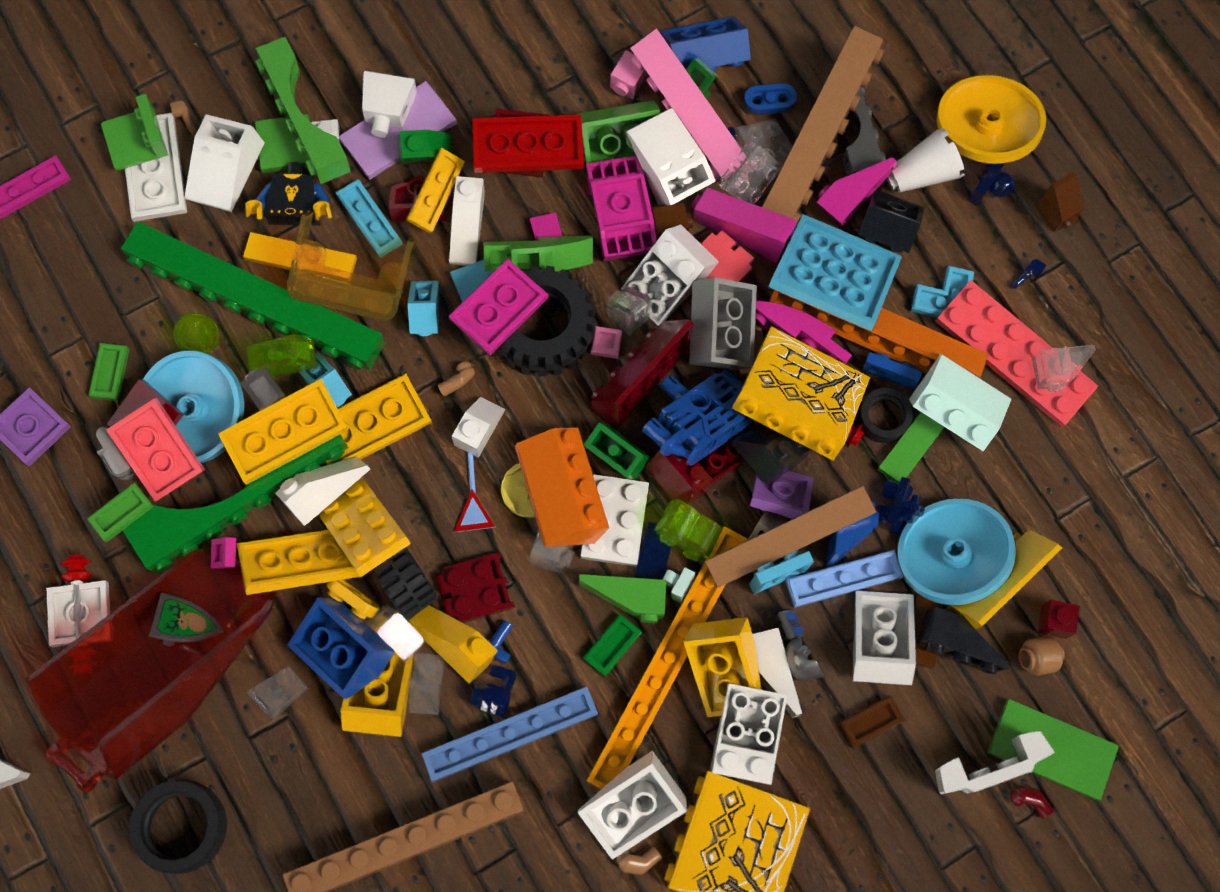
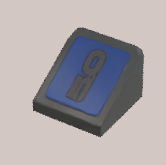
[775,610,805,644]

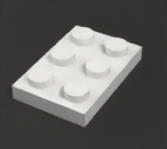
[581,474,649,567]

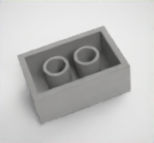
[689,277,757,370]

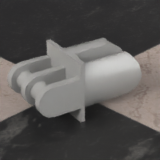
[96,427,136,480]

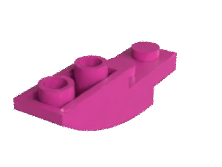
[755,301,852,365]

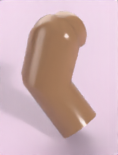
[438,361,475,396]
[616,847,663,875]

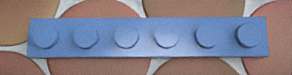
[422,687,598,782]

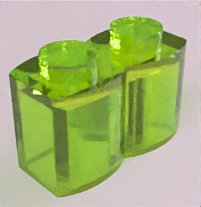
[654,499,723,561]

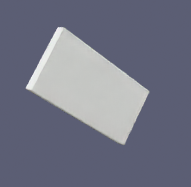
[125,113,188,222]

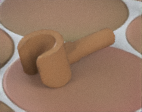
[170,101,197,136]

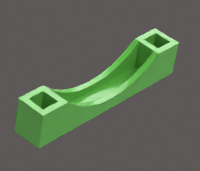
[255,37,350,184]

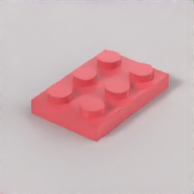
[106,398,205,502]

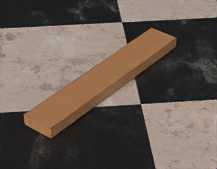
[705,485,876,587]

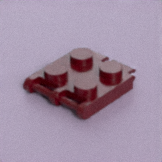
[436,553,515,623]

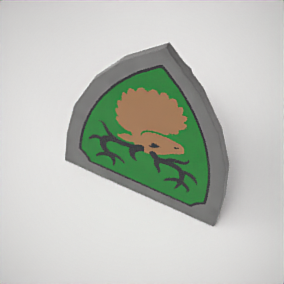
[149,593,224,647]

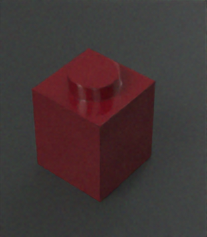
[1038,599,1080,639]

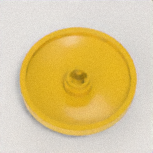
[937,75,1046,164]

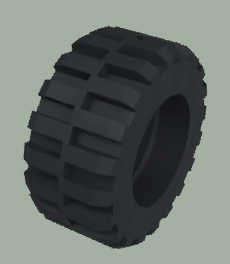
[497,265,595,377]

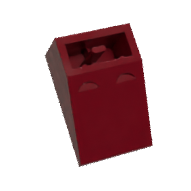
[645,438,746,510]

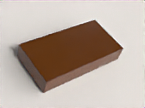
[839,695,905,749]

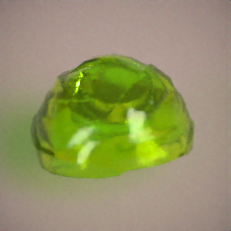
[173,313,220,354]

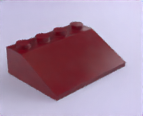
[591,319,694,430]

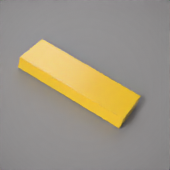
[406,148,465,233]

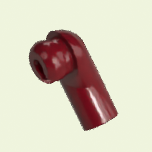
[1010,786,1054,819]

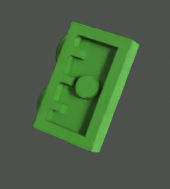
[101,94,168,171]

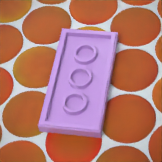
[339,81,457,180]

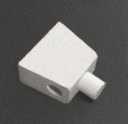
[362,71,417,138]

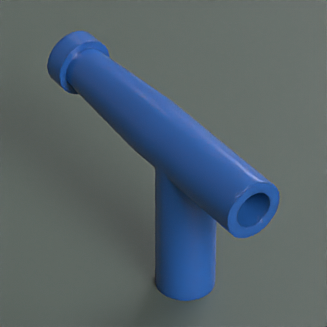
[484,620,513,665]

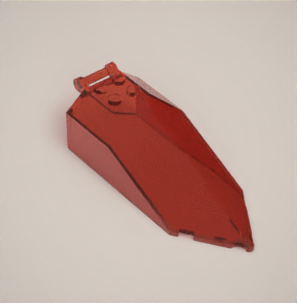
[25,530,294,793]

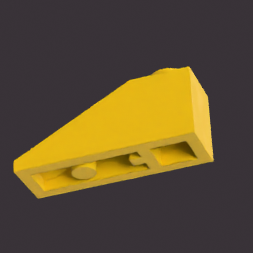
[407,605,498,683]

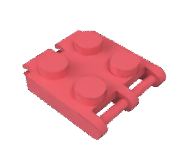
[701,231,754,282]

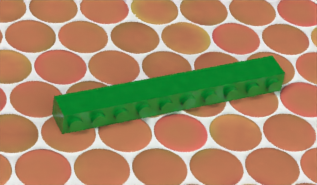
[121,221,385,371]

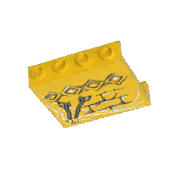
[732,326,870,460]
[664,771,810,892]

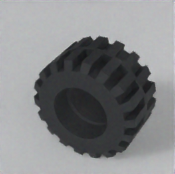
[371,547,437,620]

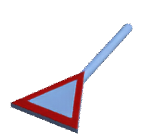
[454,452,496,532]

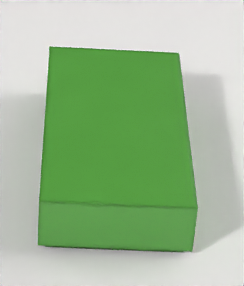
[89,343,130,401]
[87,482,154,542]

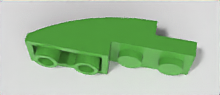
[484,236,593,273]

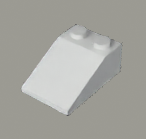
[853,591,916,685]
[577,751,687,859]

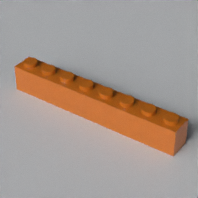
[769,290,989,378]

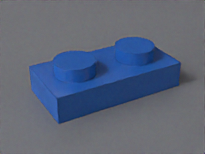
[861,352,922,390]

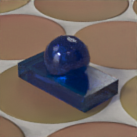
[970,163,1014,206]

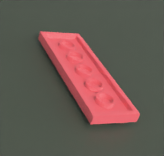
[935,280,1098,427]

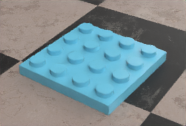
[769,214,902,331]

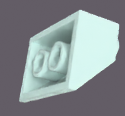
[909,354,1011,451]

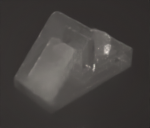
[409,653,445,715]

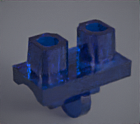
[876,477,925,535]

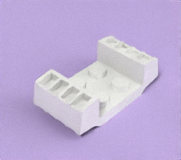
[935,731,1054,794]

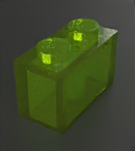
[247,334,316,379]

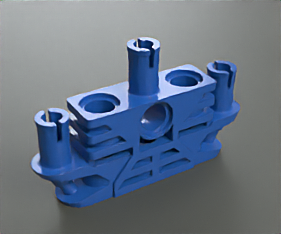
[642,368,754,466]

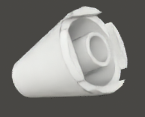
[886,128,964,193]

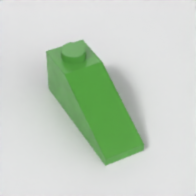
[579,574,666,623]

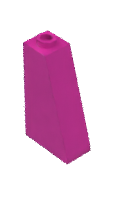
[691,187,797,264]

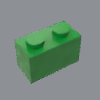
[584,422,652,479]

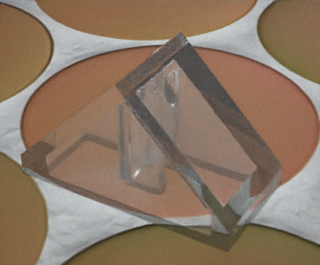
[366,604,426,662]
[247,667,308,719]

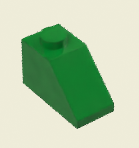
[397,130,453,164]

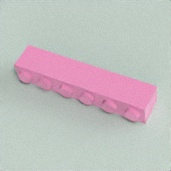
[631,28,751,182]

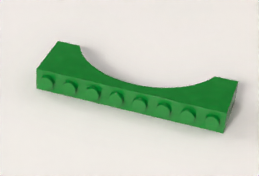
[123,435,349,574]

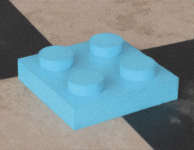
[749,551,814,594]

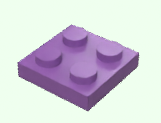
[0,387,71,466]
[750,471,814,519]

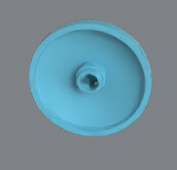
[143,351,244,463]
[898,499,1016,605]

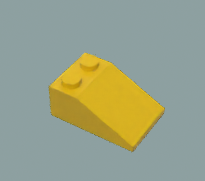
[683,617,761,717]
[341,641,415,737]

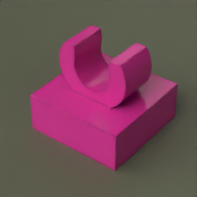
[211,537,240,569]

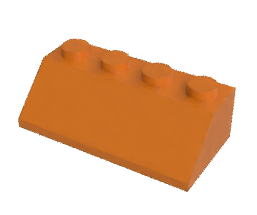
[515,428,609,547]

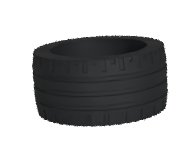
[129,780,227,874]

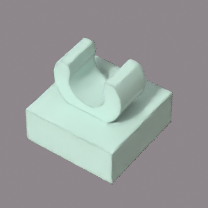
[663,568,695,604]

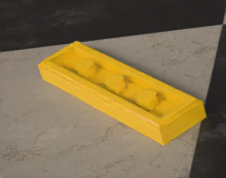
[243,232,357,283]

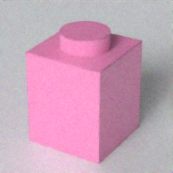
[610,50,648,99]

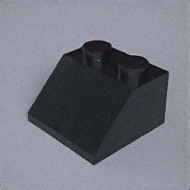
[858,190,924,253]
[731,423,812,486]

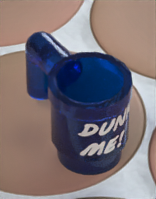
[470,665,516,718]

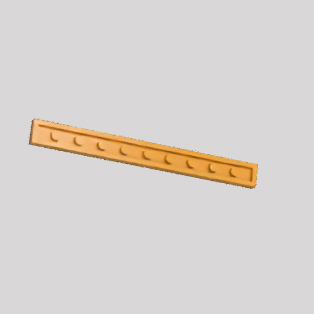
[587,526,748,789]

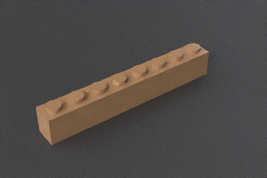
[762,26,885,229]
[283,782,525,892]

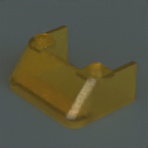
[287,211,416,321]

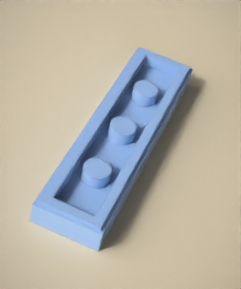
[785,550,904,608]

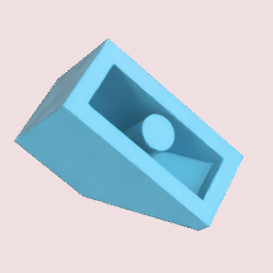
[408,281,439,336]
[295,352,352,407]

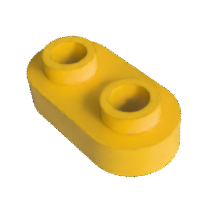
[326,580,380,620]

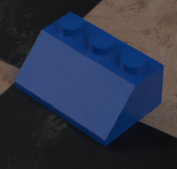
[660,16,751,71]
[287,597,395,699]

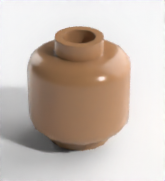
[1019,636,1065,676]

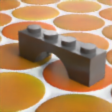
[823,77,886,176]

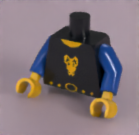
[245,162,332,226]

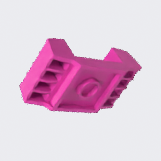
[586,155,657,261]

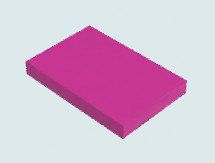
[449,259,549,355]

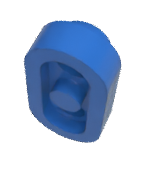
[743,84,797,114]

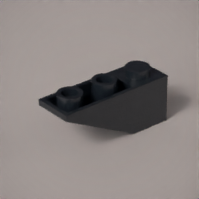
[917,607,1009,675]

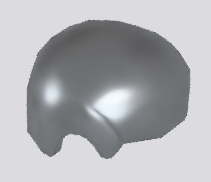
[785,637,824,681]

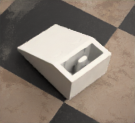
[626,108,715,205]
[184,114,265,212]
[621,225,719,326]
[710,683,788,785]

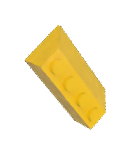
[944,529,1062,630]

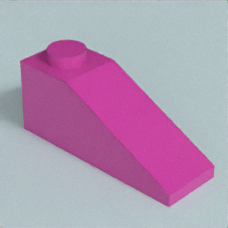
[817,158,897,227]

